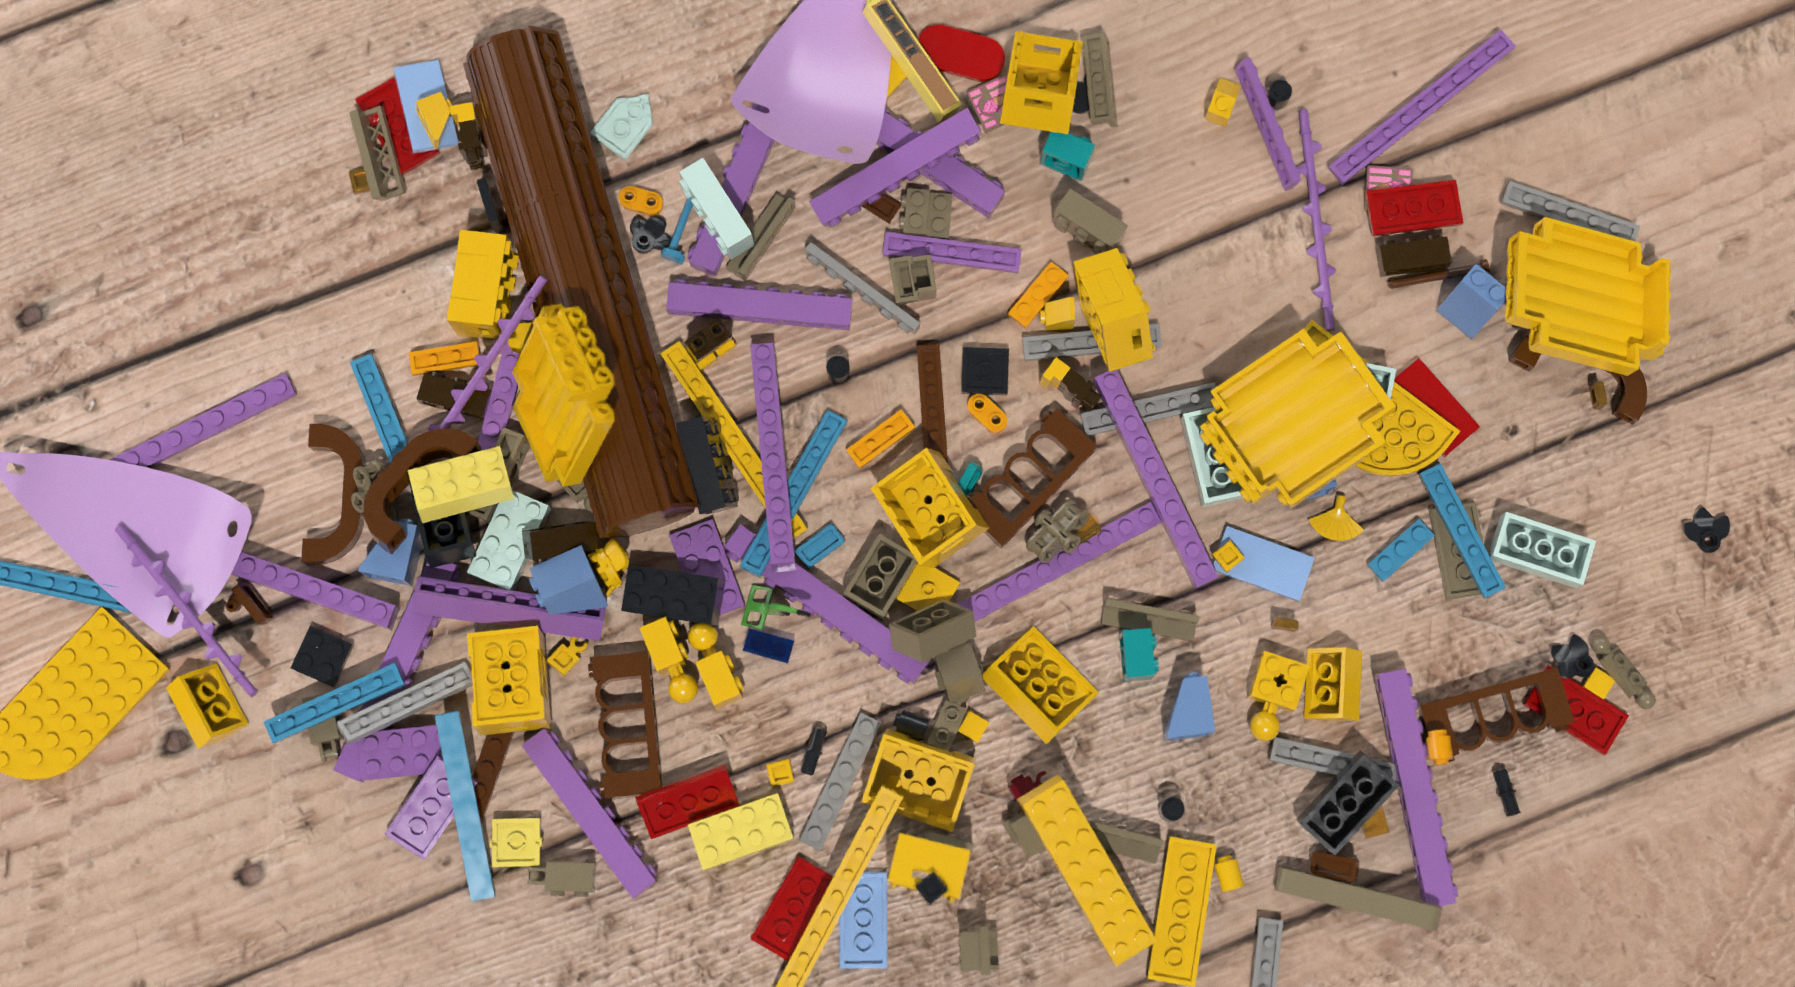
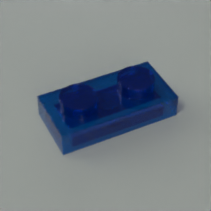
[743,628,795,664]

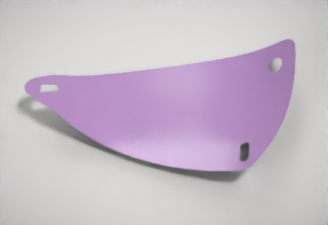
[731,0,892,164]
[0,452,252,638]

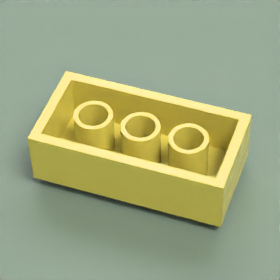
[408,446,514,523]
[688,793,794,871]

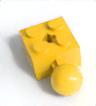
[639,617,698,704]
[688,623,745,709]
[1247,651,1310,741]

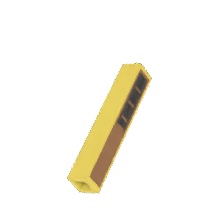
[862,0,962,123]

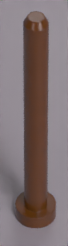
[1388,259,1490,289]

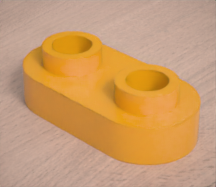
[618,186,664,216]
[967,394,1007,434]

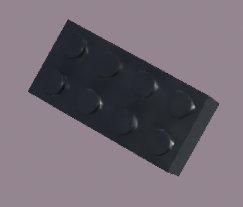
[676,416,739,514]
[409,482,476,568]
[621,565,725,626]
[1296,750,1400,856]

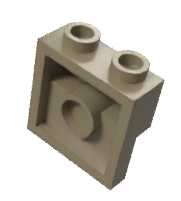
[899,188,952,240]

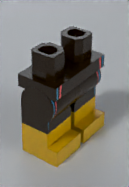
[450,102,487,170]
[684,318,737,372]
[1039,358,1101,411]

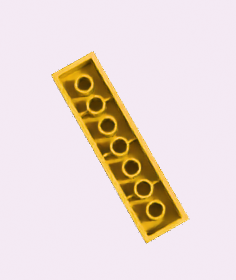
[1017,775,1157,967]

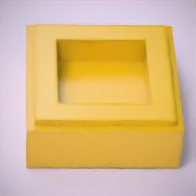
[1212,540,1245,573]
[1583,667,1615,699]
[958,711,990,743]
[766,759,794,788]

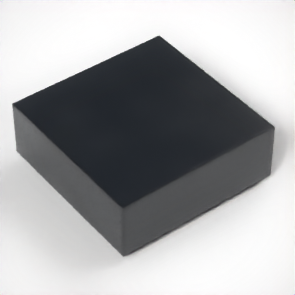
[914,871,949,906]

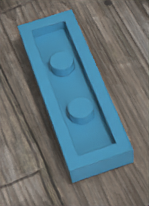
[1367,519,1435,582]

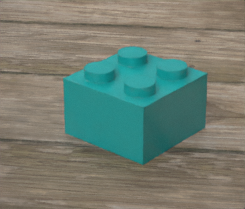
[1040,131,1095,182]
[1119,628,1159,682]

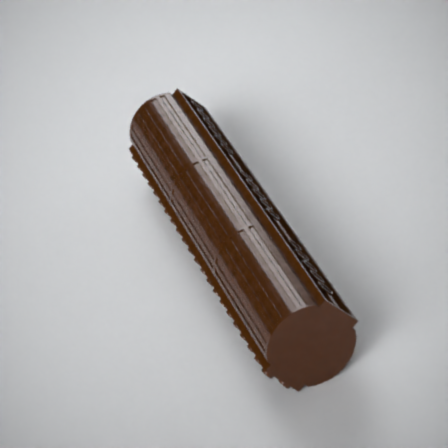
[463,26,699,539]

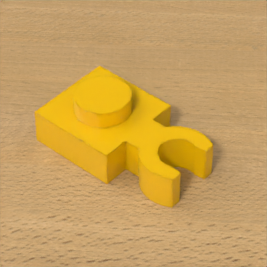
[546,637,588,677]

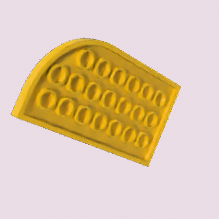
[1305,320,1460,477]
[0,607,171,780]

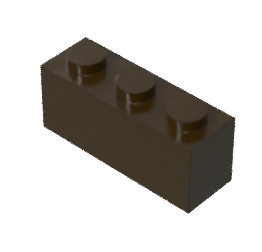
[1376,234,1452,277]
[416,371,492,420]
[522,521,599,563]

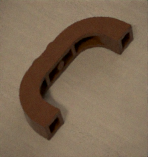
[1508,335,1647,425]
[301,424,366,565]
[363,428,482,555]

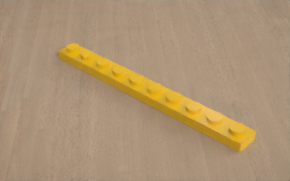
[660,341,808,540]
[776,784,903,987]

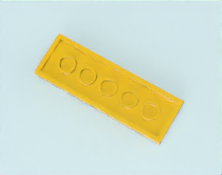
[1147,837,1217,987]

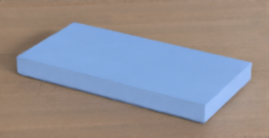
[394,60,458,153]
[1213,526,1315,602]
[840,872,888,969]

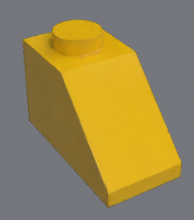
[1205,78,1241,127]
[416,92,452,149]
[1040,297,1075,331]

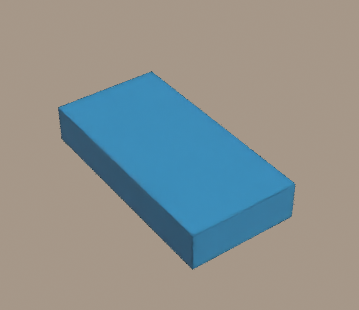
[794,523,846,570]

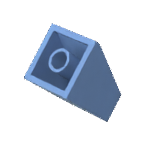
[1436,264,1506,340]
[358,519,422,586]
[529,546,608,615]
[1163,672,1215,742]

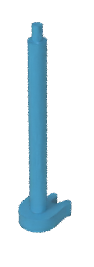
[660,198,693,265]

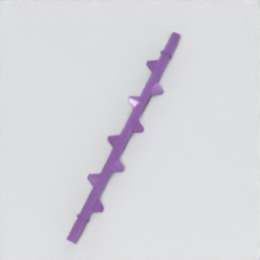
[1297,109,1336,331]
[428,275,548,431]
[115,525,258,697]

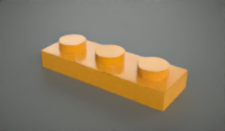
[1008,262,1069,329]
[408,341,480,376]
[846,409,915,469]

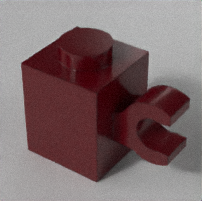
[1008,771,1047,812]

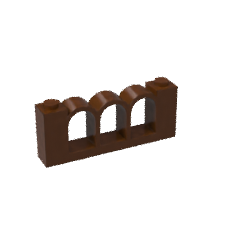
[967,409,1098,549]
[588,651,663,800]
[1418,667,1574,762]

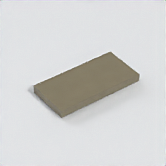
[1428,501,1484,600]

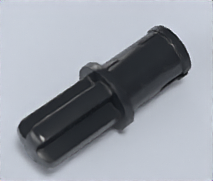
[801,728,827,776]
[1494,769,1521,817]

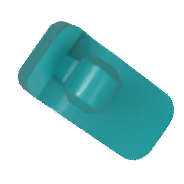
[958,462,983,497]

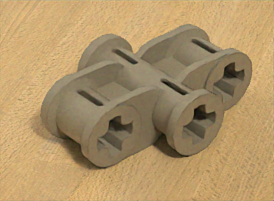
[351,460,401,521]
[1026,500,1089,563]

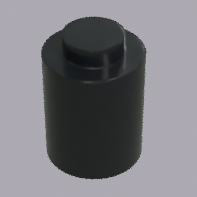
[1266,80,1292,110]
[826,356,850,384]
[893,710,929,741]
[1158,797,1185,822]

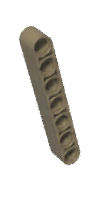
[1274,866,1443,931]

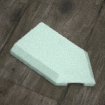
[589,94,653,160]

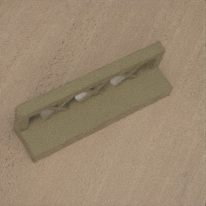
[1082,32,1118,128]
[349,106,406,201]
[726,193,796,281]
[466,427,530,524]
[1101,599,1199,642]
[1087,820,1164,864]

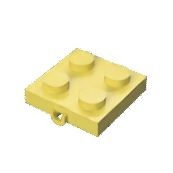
[489,818,543,867]

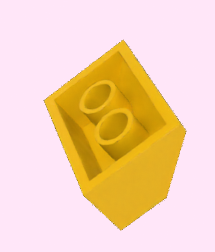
[1304,647,1362,721]
[166,663,249,749]

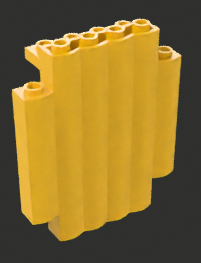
[1505,217,1671,376]
[512,304,614,487]
[1199,329,1396,509]

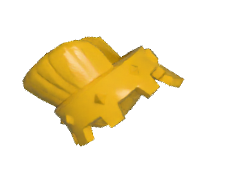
[588,537,629,597]

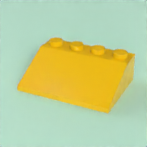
[982,626,1099,744]

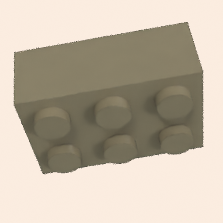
[1052,188,1128,254]
[843,533,918,620]
[889,599,977,662]

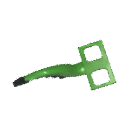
[741,585,811,630]

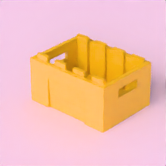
[1000,31,1083,134]
[447,230,519,340]
[1073,248,1156,372]
[871,448,989,568]
[467,626,551,736]
[861,729,976,832]
[888,833,970,904]

